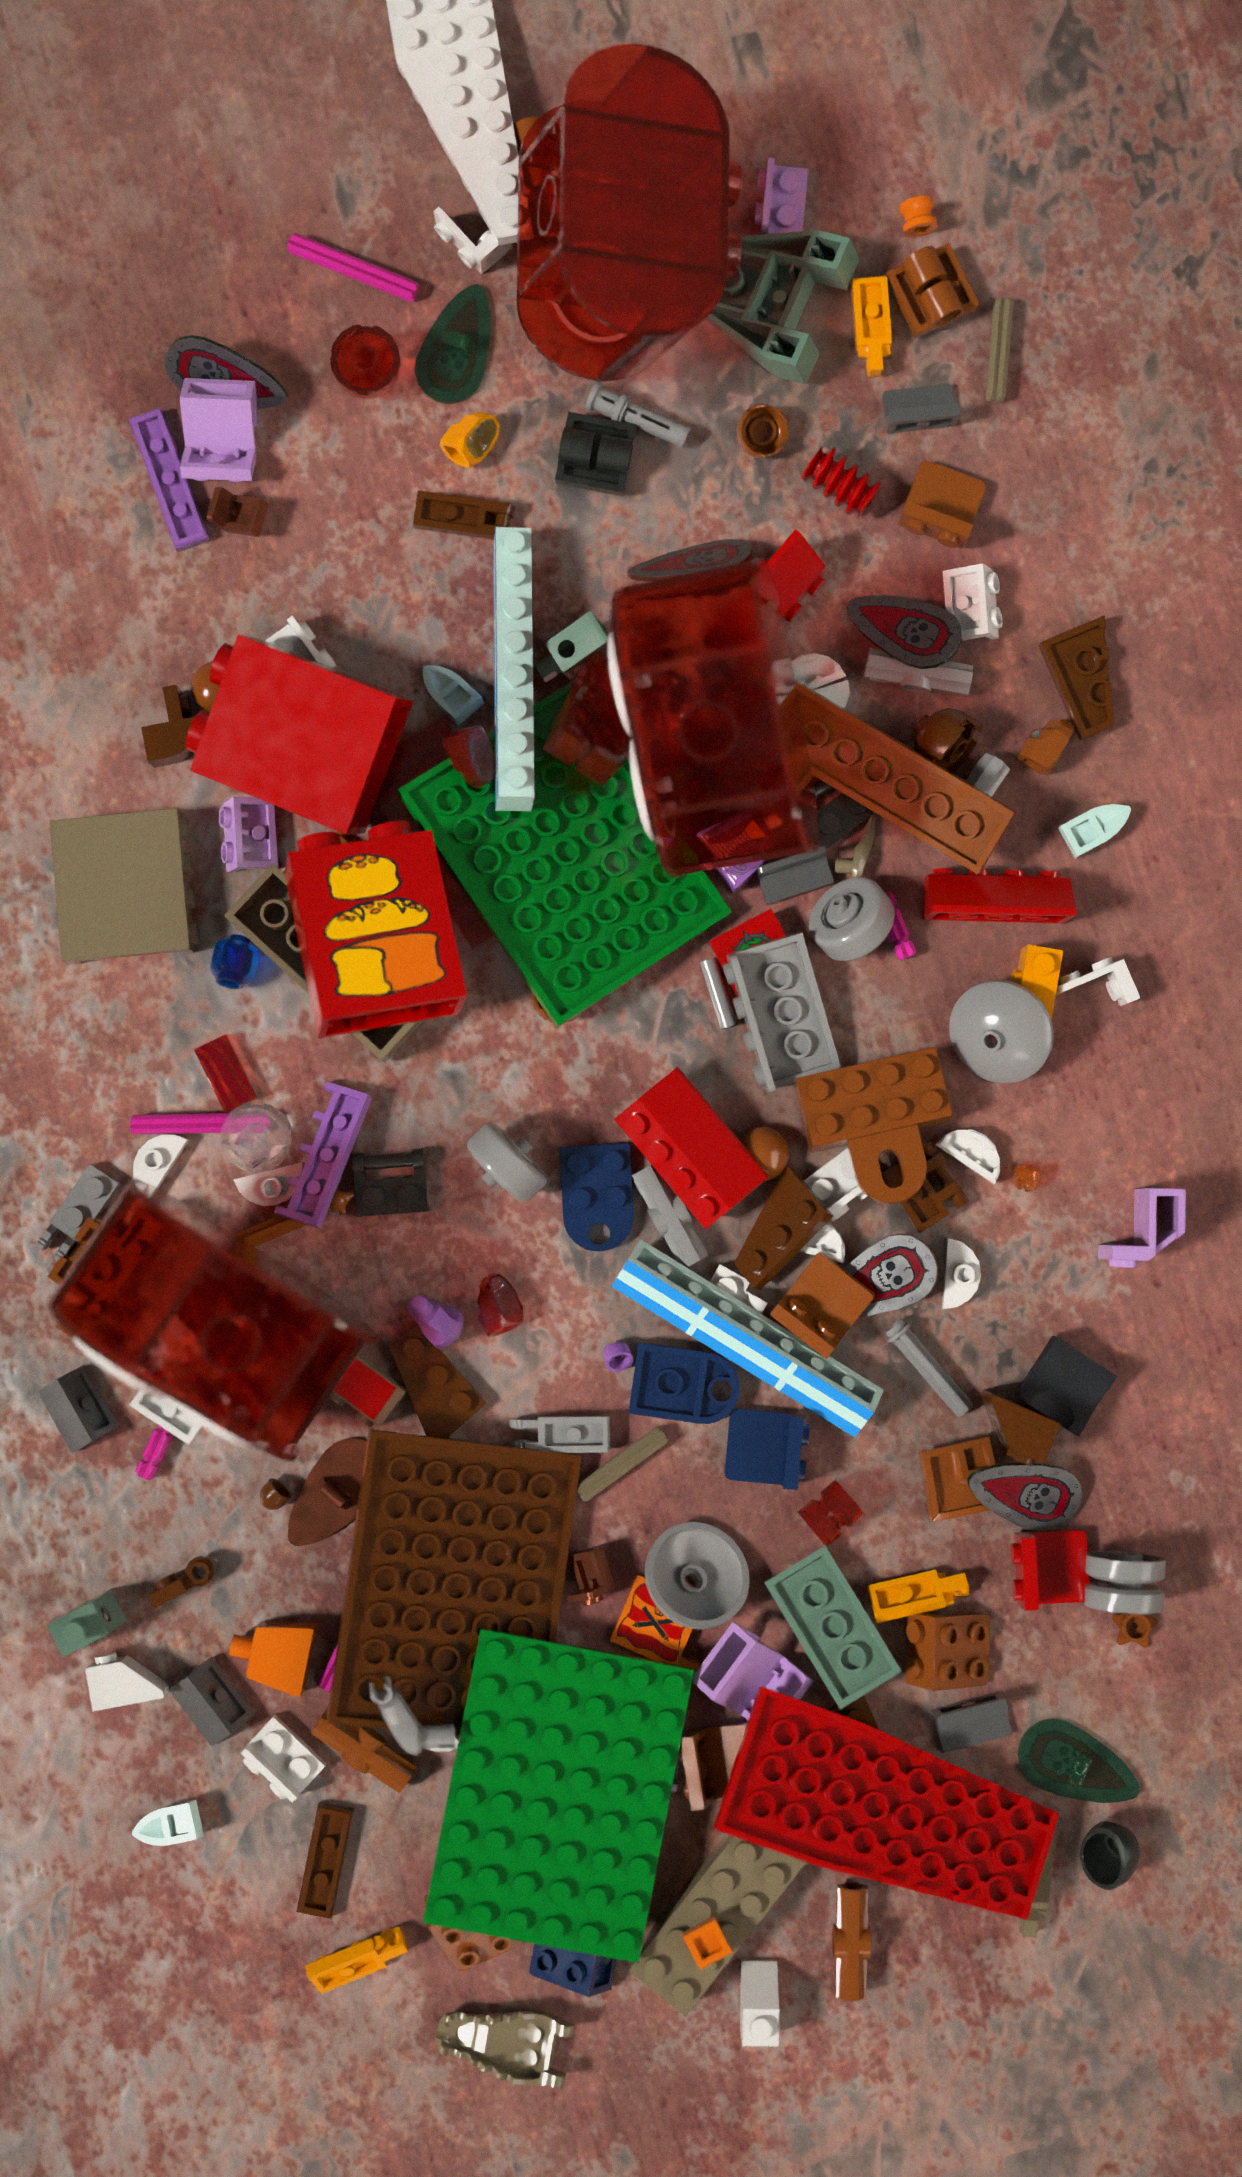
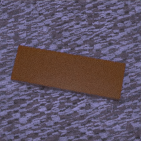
[296,1802,354,1919]

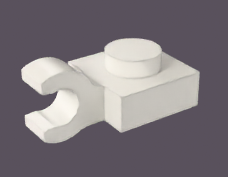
[710,1264,767,1314]

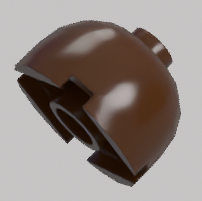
[914,708,982,773]

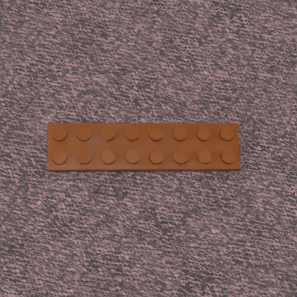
[738,667,1017,874]

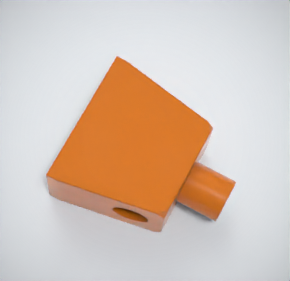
[229,1621,318,1697]

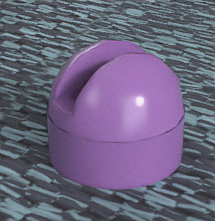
[603,1340,633,1372]

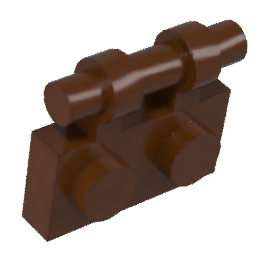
[881,1141,969,1233]

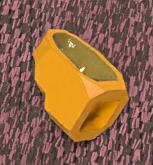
[440,411,500,468]

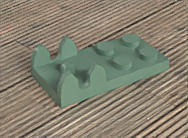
[764,1545,902,1709]

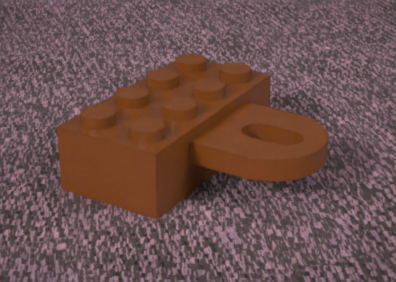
[794,1047,953,1204]

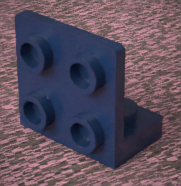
[529,1944,617,1997]

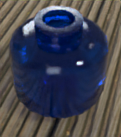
[209,934,260,989]

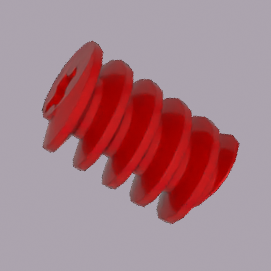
[801,447,881,519]

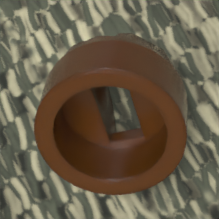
[260,1478,291,1510]

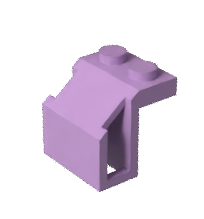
[180,378,258,482]
[1098,1188,1186,1268]
[692,1622,814,1720]

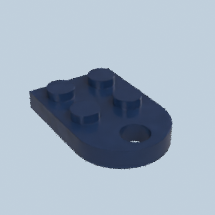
[559,1143,634,1252]
[628,1342,740,1424]

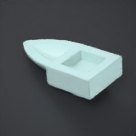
[423,665,484,726]
[1058,804,1131,858]
[132,1800,204,1846]

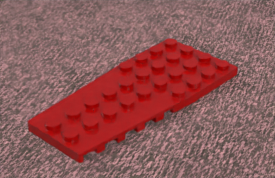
[713,1686,1059,1920]

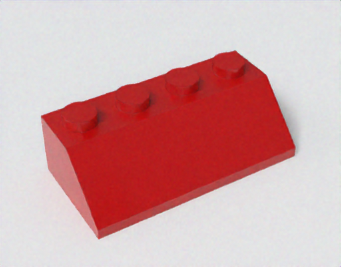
[702,529,826,680]
[923,868,1076,924]
[614,1067,769,1229]

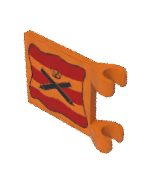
[610,1574,721,1675]

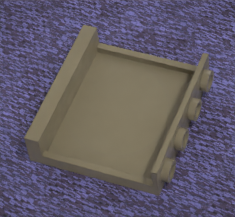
[49,808,200,965]

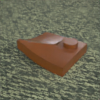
[918,1436,996,1522]

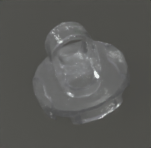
[220,1103,292,1172]

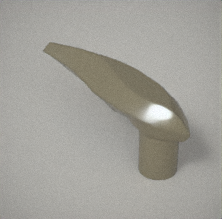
[835,816,875,878]

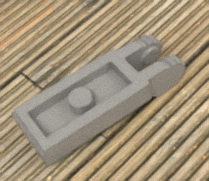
[35,1164,121,1262]
[510,1415,610,1453]

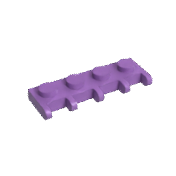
[273,1082,372,1229]

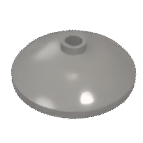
[949,980,1054,1083]
[645,1522,750,1630]

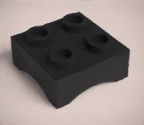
[1014,1336,1118,1437]

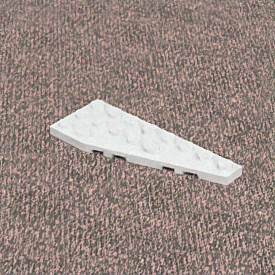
[386,0,533,245]

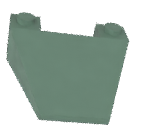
[686,230,860,385]

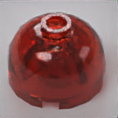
[330,324,401,399]

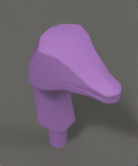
[406,1295,464,1350]

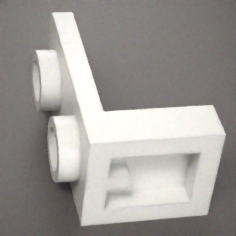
[433,207,513,274]
[1056,957,1140,1006]

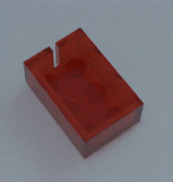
[542,651,655,786]

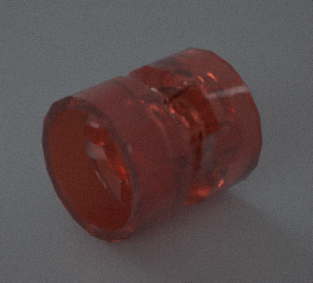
[797,1479,865,1548]

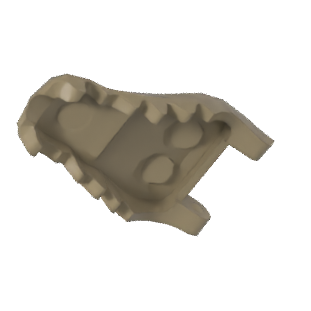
[436,2010,575,2088]

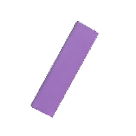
[129,407,210,552]

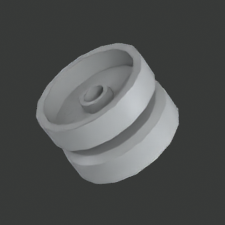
[1084,1550,1166,1614]

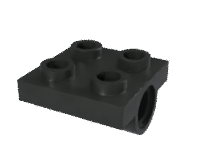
[555,412,637,497]

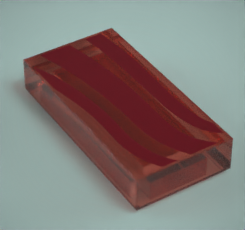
[194,1034,258,1113]

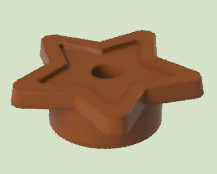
[1112,1613,1158,1648]

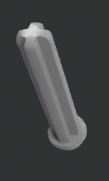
[885,1319,973,1417]

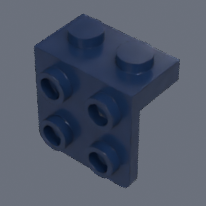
[724,1408,810,1490]

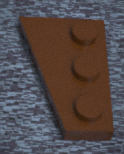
[1038,615,1115,741]
[734,1165,834,1291]

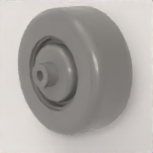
[808,877,895,961]
[467,1122,547,1202]

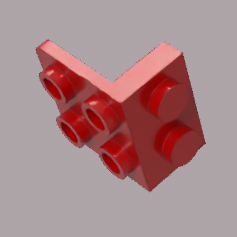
[1010,1529,1089,1611]

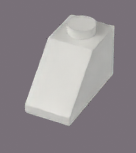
[85,1652,170,1711]
[740,1959,779,2047]

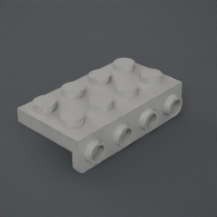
[723,932,841,1093]

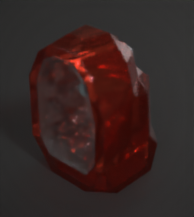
[442,725,496,788]
[477,1273,524,1338]

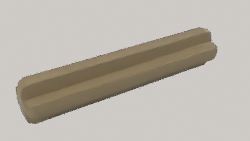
[986,298,1014,403]
[577,1427,668,1502]

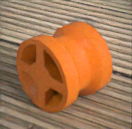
[899,195,938,237]

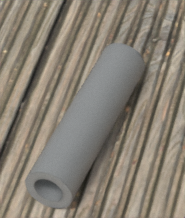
[700,958,738,1030]

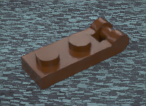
[413,490,515,541]

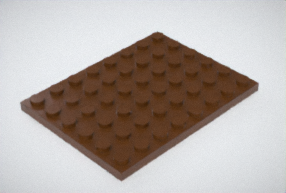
[326,1429,582,1735]

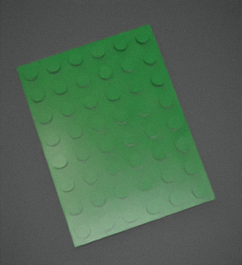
[397,681,732,1028]
[423,1628,694,1963]

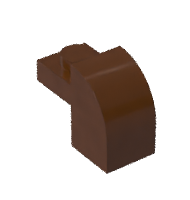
[141,685,194,768]

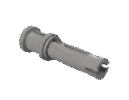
[584,380,691,449]

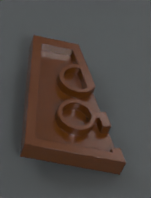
[389,1323,487,1438]

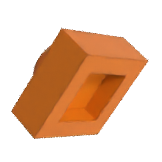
[682,1915,732,1970]

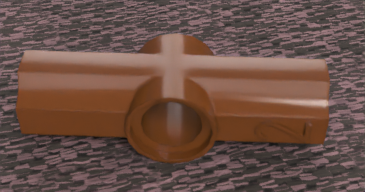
[311,1707,418,1793]
[832,1882,871,2001]

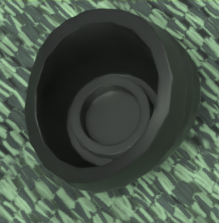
[1080,1821,1141,1890]

